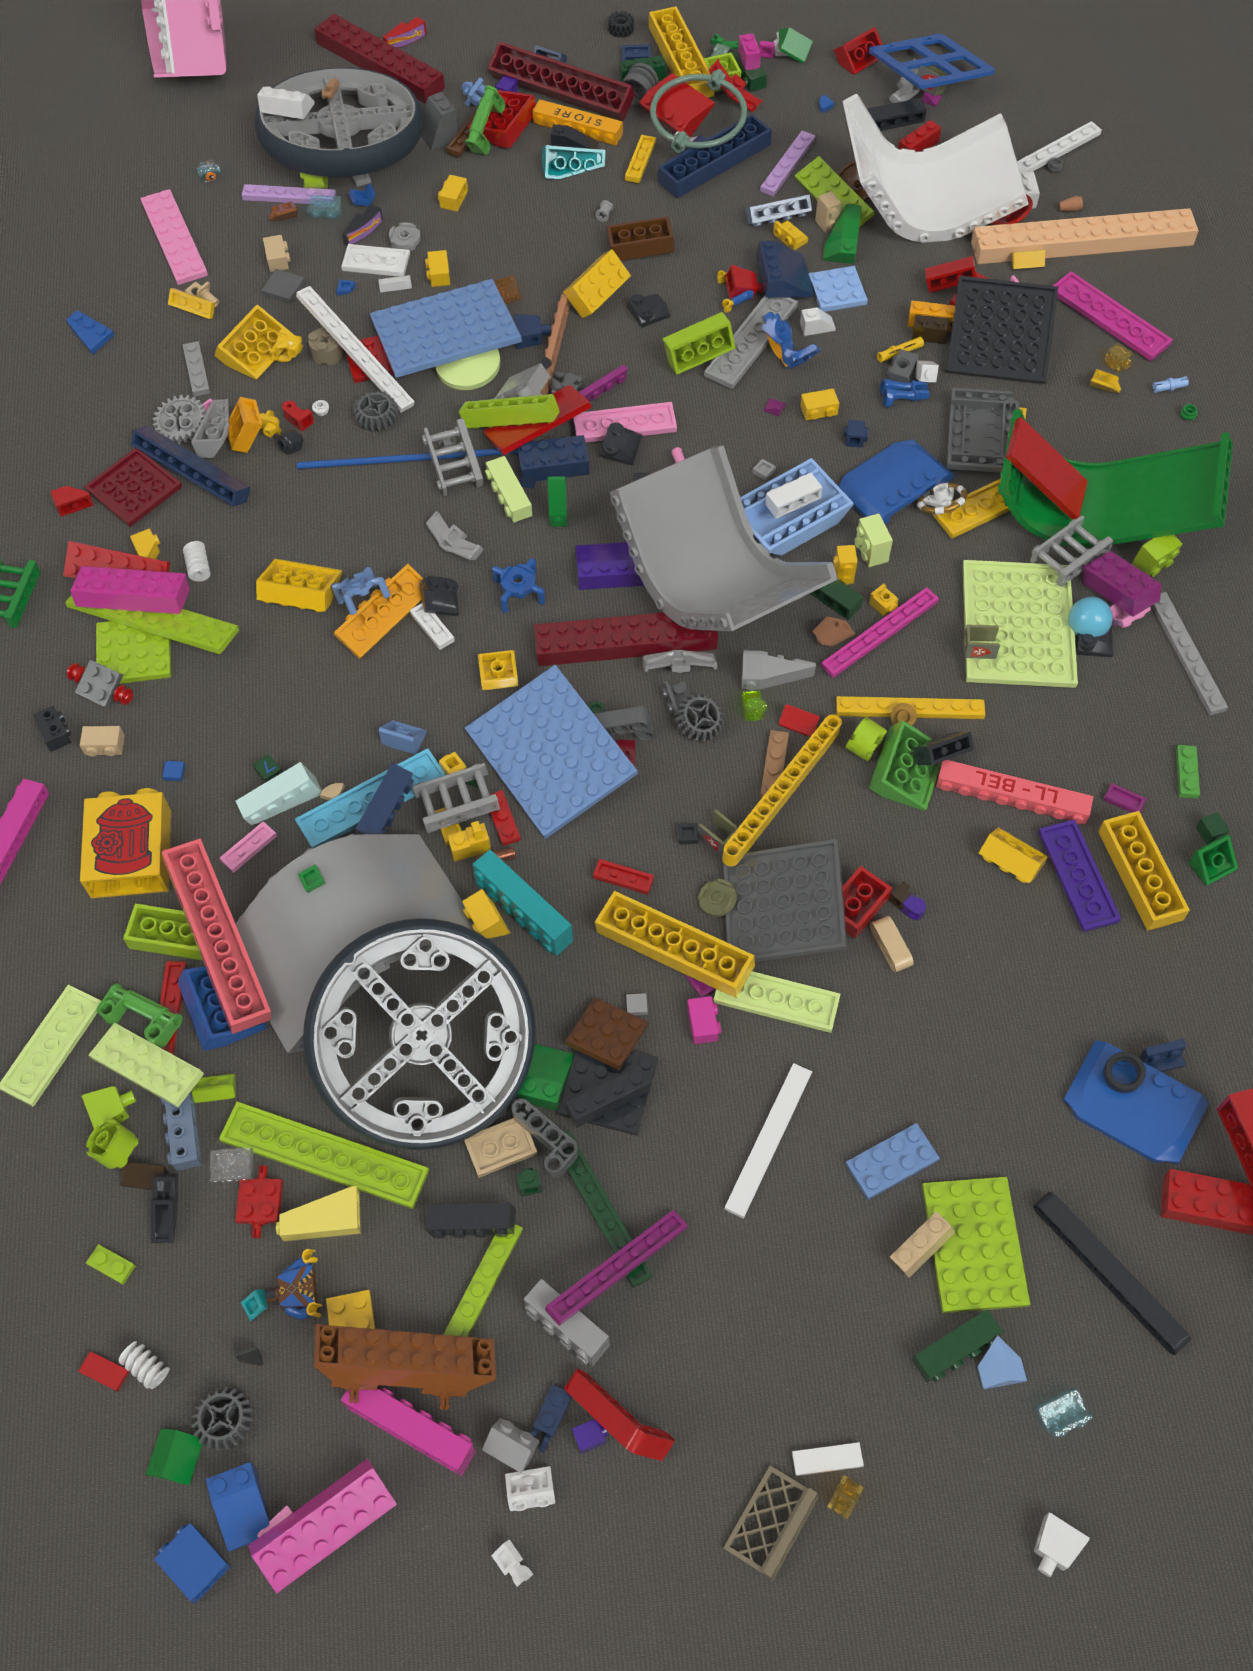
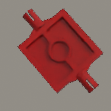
[235,1165,283,1239]

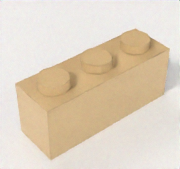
[890,1211,955,1278]

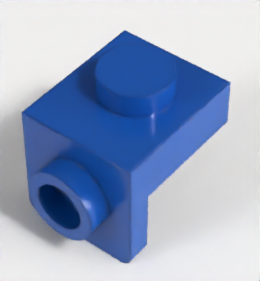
[349,184,375,206]

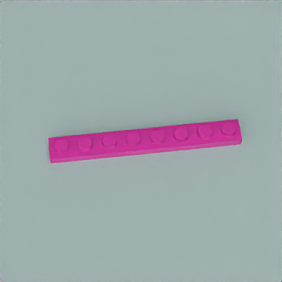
[821,587,939,678]

